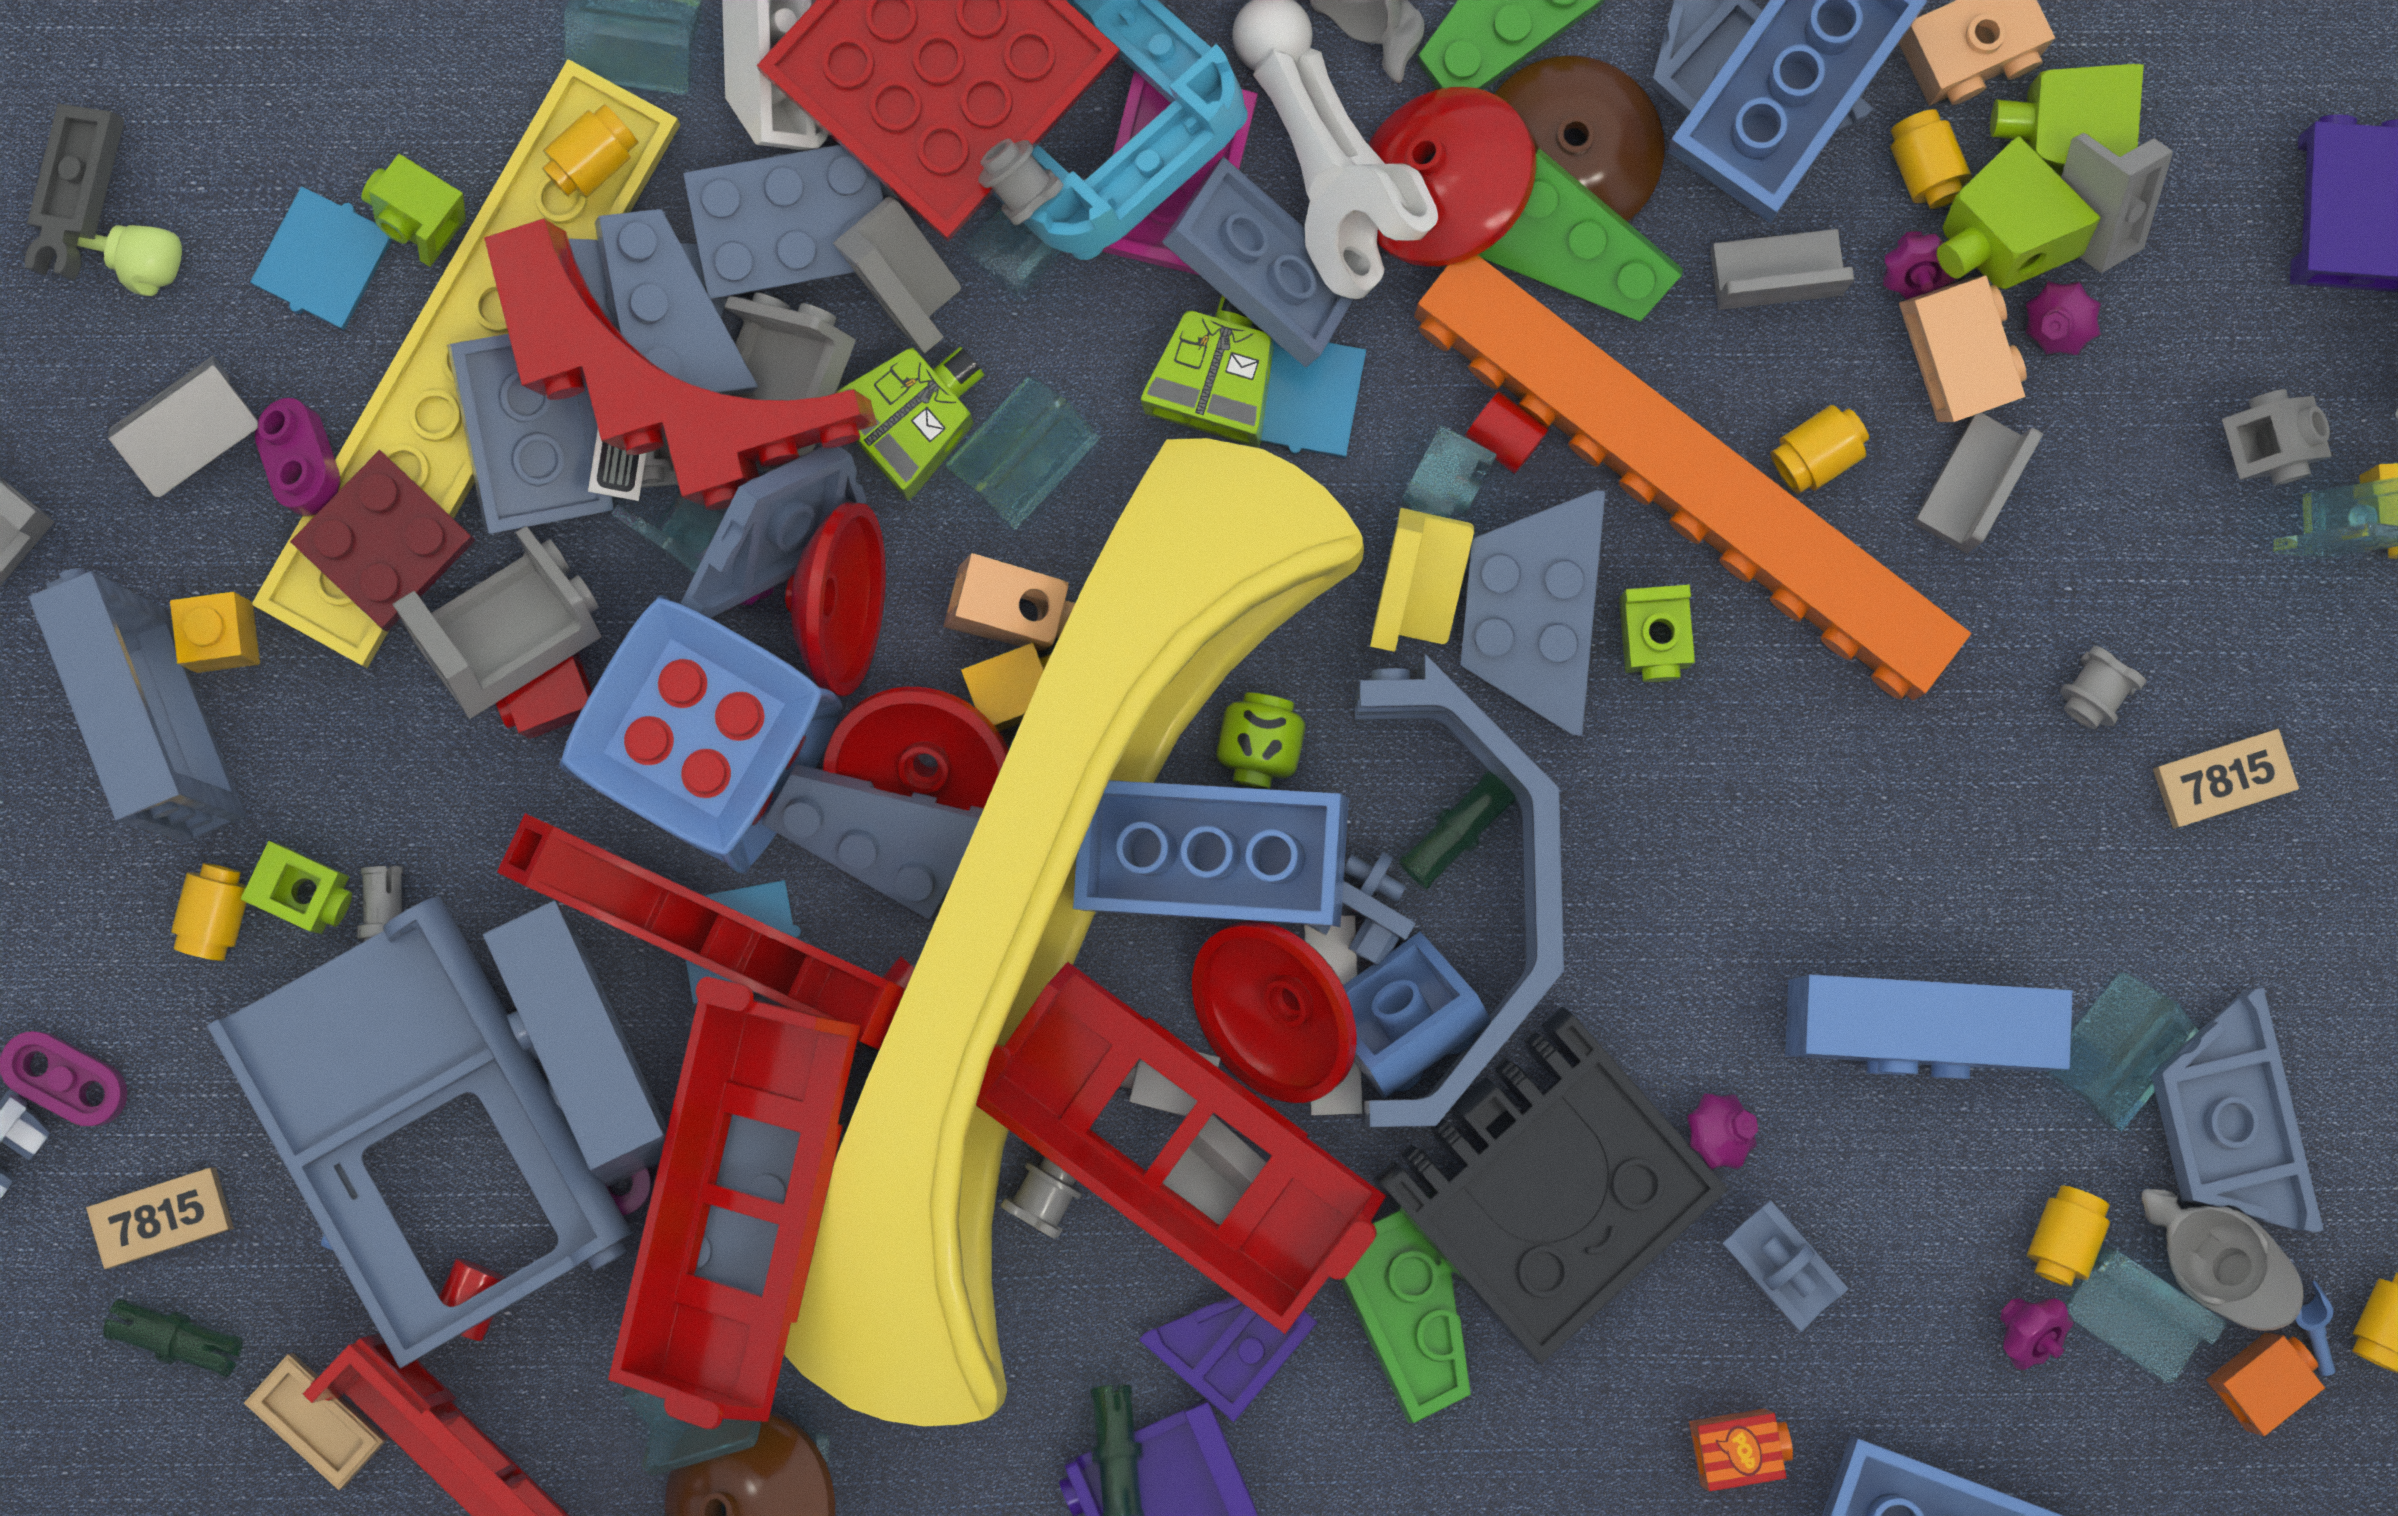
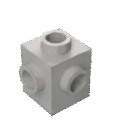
[2222,389,2332,486]

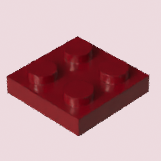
[290,449,476,632]

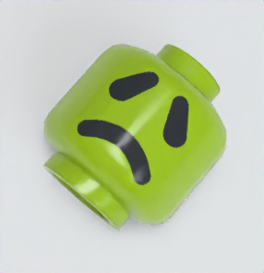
[1216,692,1306,789]

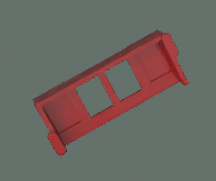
[976,962,1386,1334]
[608,977,860,1429]
[303,1333,570,1516]

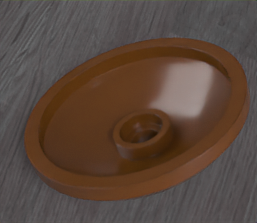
[1495,56,1665,222]
[665,1411,836,1516]

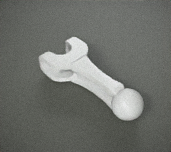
[1232,0,1438,299]

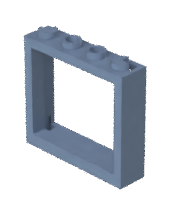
[28,568,246,841]

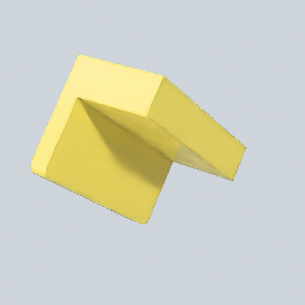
[1370,508,1474,652]

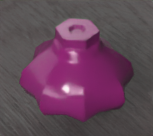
[1883,231,1956,300]
[2025,281,2101,356]
[1687,1093,1759,1170]
[2000,1298,2074,1370]

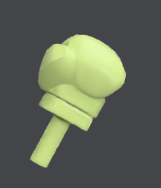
[77,225,182,296]

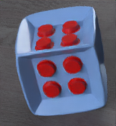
[559,595,843,874]

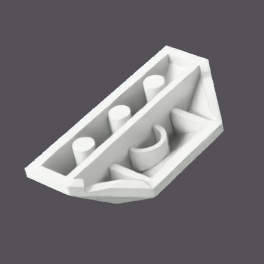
[722,0,829,151]

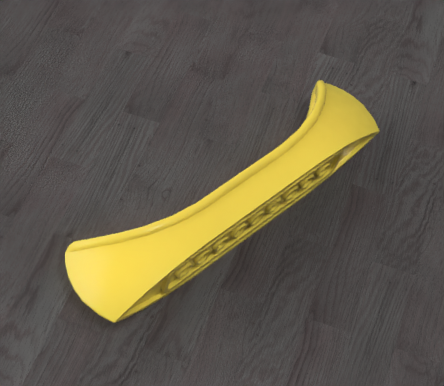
[784,438,1364,1426]

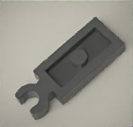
[25,104,125,280]

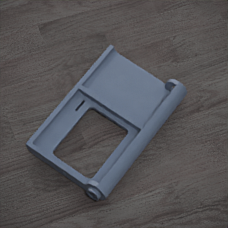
[206,896,633,1368]

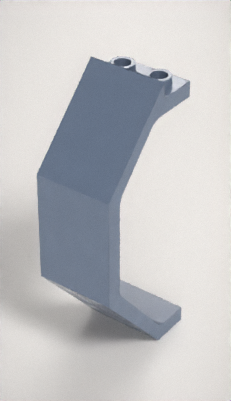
[1354,654,1564,1127]

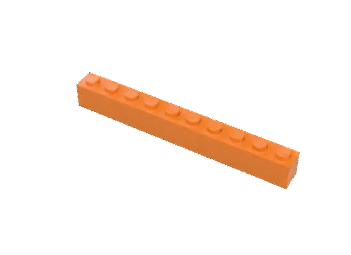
[1414,255,1972,701]

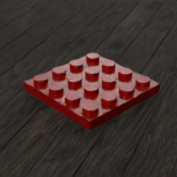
[756,0,1120,242]

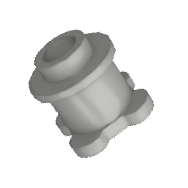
[978,138,1064,225]
[2060,646,2146,729]
[1000,1157,1083,1239]

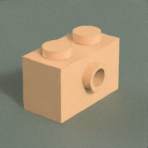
[1899,0,2055,106]
[1899,275,2027,422]

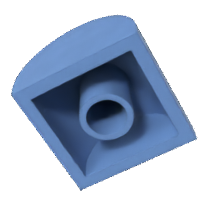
[1343,931,1491,1098]

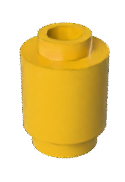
[542,104,639,198]
[1890,109,1972,209]
[1770,405,1869,494]
[171,863,247,961]
[2027,1185,2110,1287]
[2352,1272,2398,1374]

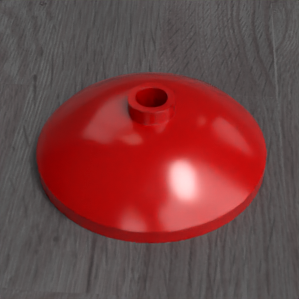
[1368,87,1536,267]
[785,502,886,696]
[823,687,1009,811]
[1192,921,1357,1103]

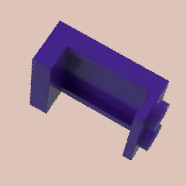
[2290,114,2398,292]
[1058,1399,1259,1516]

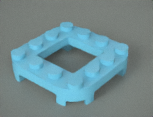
[993,0,1248,260]

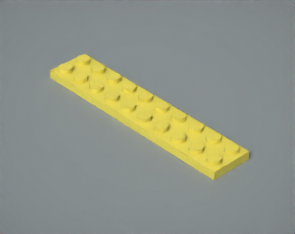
[251,59,681,668]

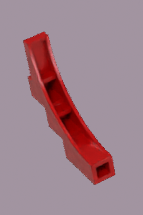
[484,218,877,511]
[497,813,906,1050]

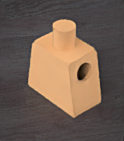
[943,553,1075,651]

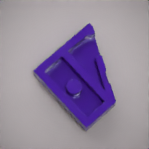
[1139,1296,1319,1422]

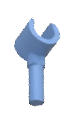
[2295,1281,2336,1376]

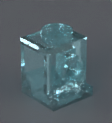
[1401,425,1497,518]

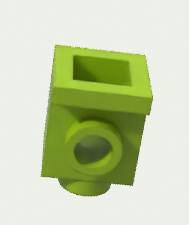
[361,154,466,267]
[1619,584,1695,682]
[241,841,352,934]

